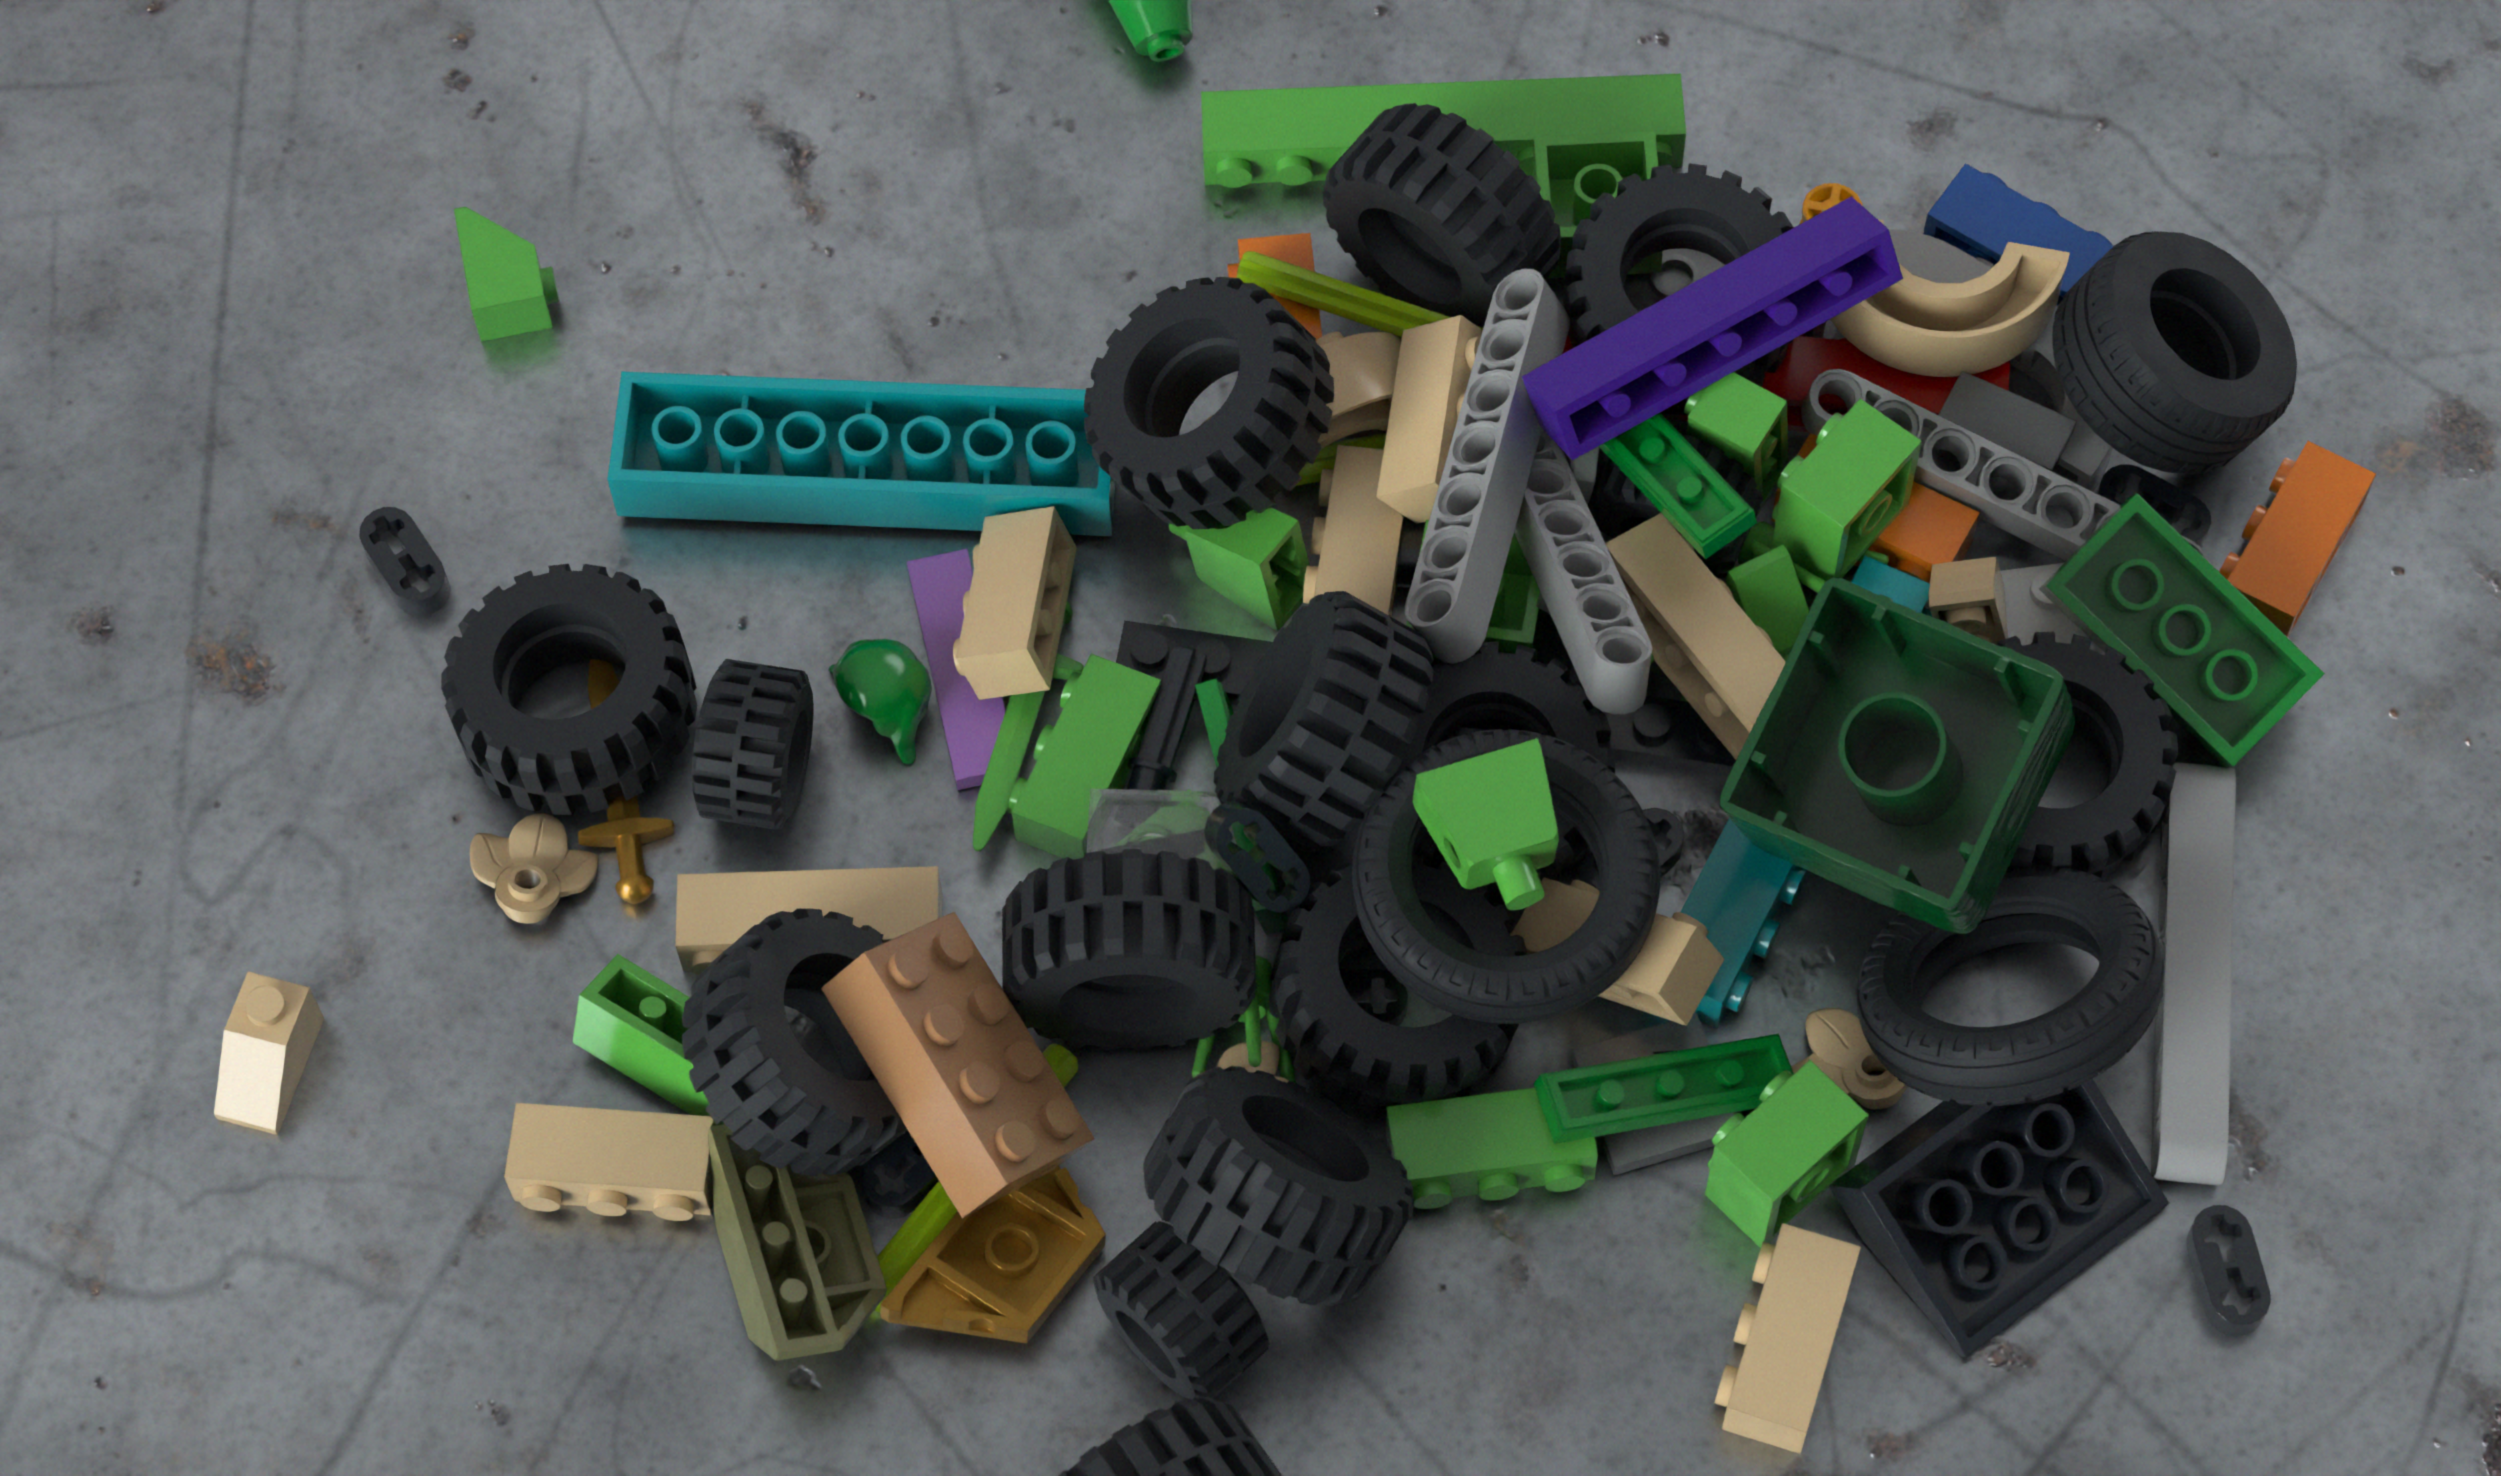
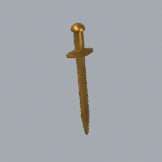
[578,659,675,904]

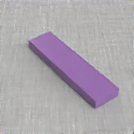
[906,549,1020,790]

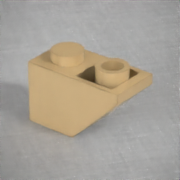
[1929,557,2008,645]

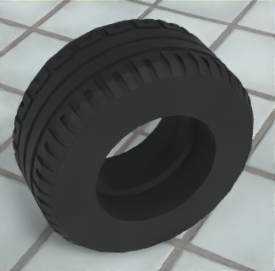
[2052,231,2297,474]

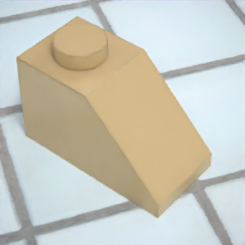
[214,971,324,1135]

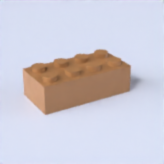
[821,912,1095,1218]

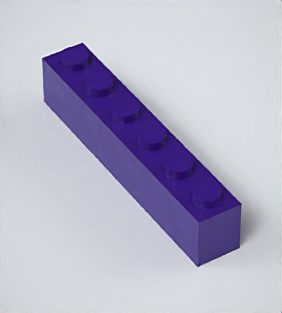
[1521,196,1903,460]

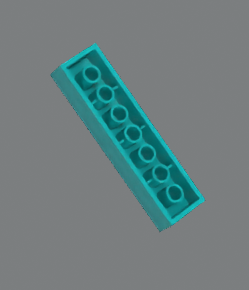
[607,371,1116,536]

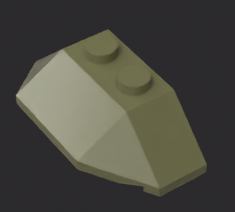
[708,1124,887,1361]

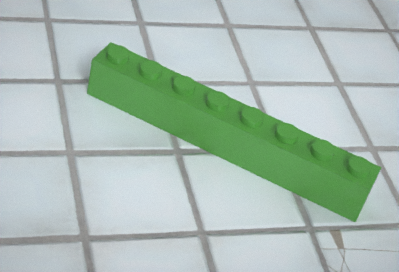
[1201,73,1686,188]

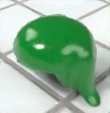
[828,639,932,764]

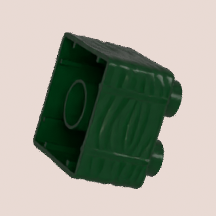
[1720,578,2075,934]

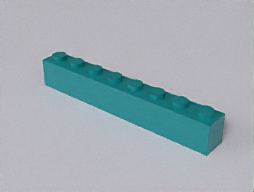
[1680,556,1932,1029]

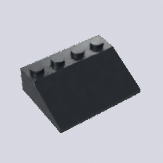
[1829,1079,2169,1357]

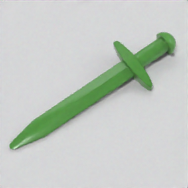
[973,601,1084,851]

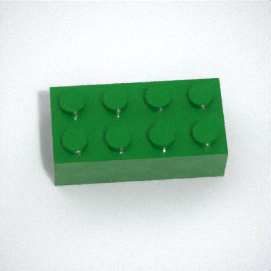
[2039,493,2325,767]

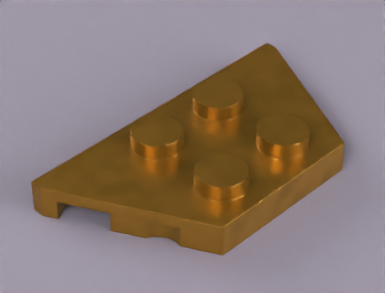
[880,1166,1106,1343]

